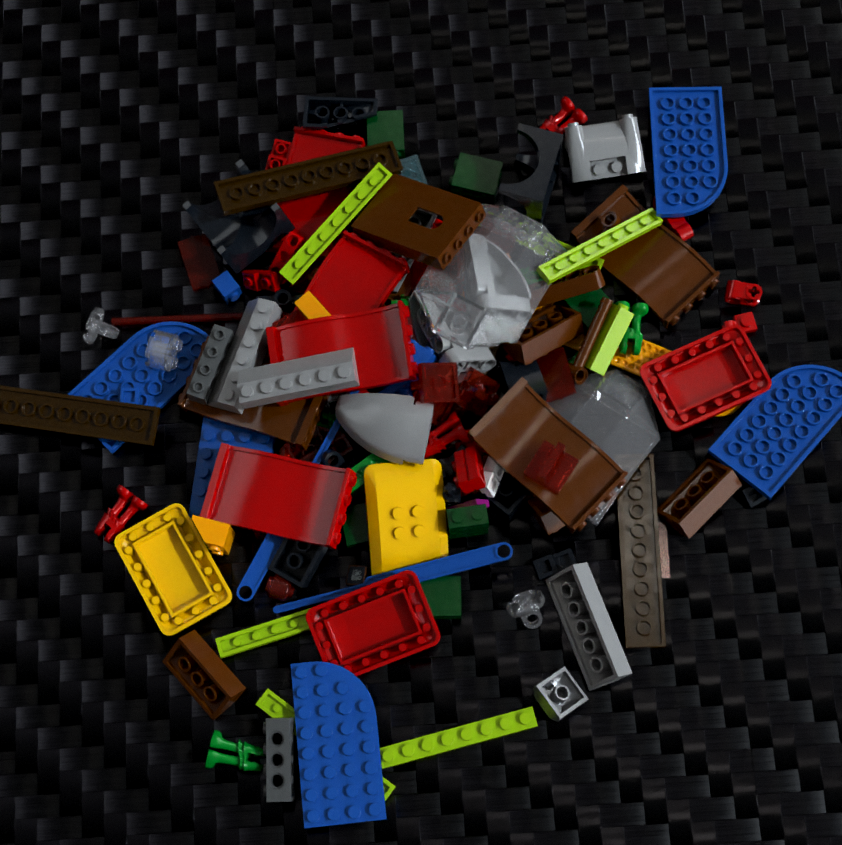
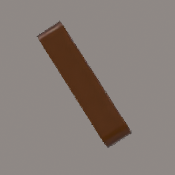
[528,265,605,309]

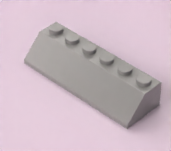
[207,298,283,415]
[237,347,360,409]
[545,562,632,691]

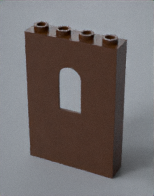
[351,173,486,270]

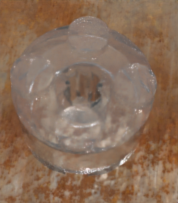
[145,329,183,372]

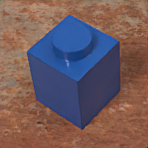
[212,270,242,304]

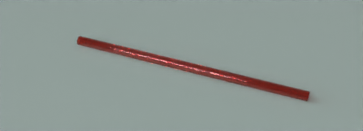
[111,310,293,325]

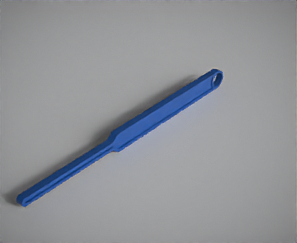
[236,390,360,601]
[273,542,513,614]

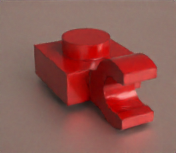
[722,312,758,333]

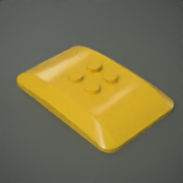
[363,459,449,576]
[114,503,232,636]

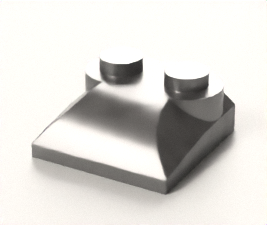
[533,666,588,722]

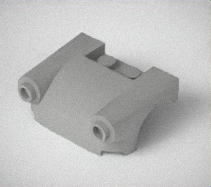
[564,114,646,183]

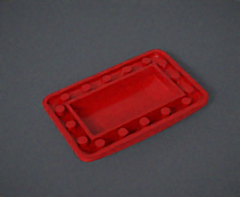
[640,324,772,432]
[306,570,441,676]

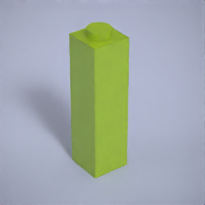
[584,303,634,376]

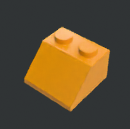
[191,515,235,556]

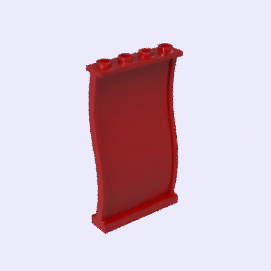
[266,126,366,263]
[282,230,410,325]
[266,300,419,406]
[200,443,357,550]

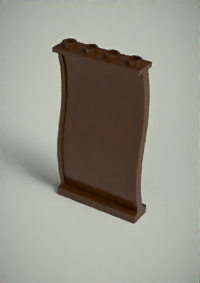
[570,185,720,329]
[178,336,330,451]
[467,377,628,534]

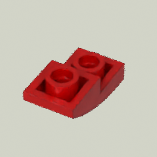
[265,139,292,170]
[242,270,280,292]

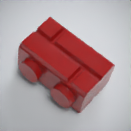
[452,446,486,494]

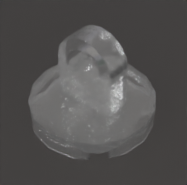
[83,307,120,344]
[506,590,545,629]

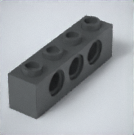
[186,324,234,406]
[263,717,295,802]

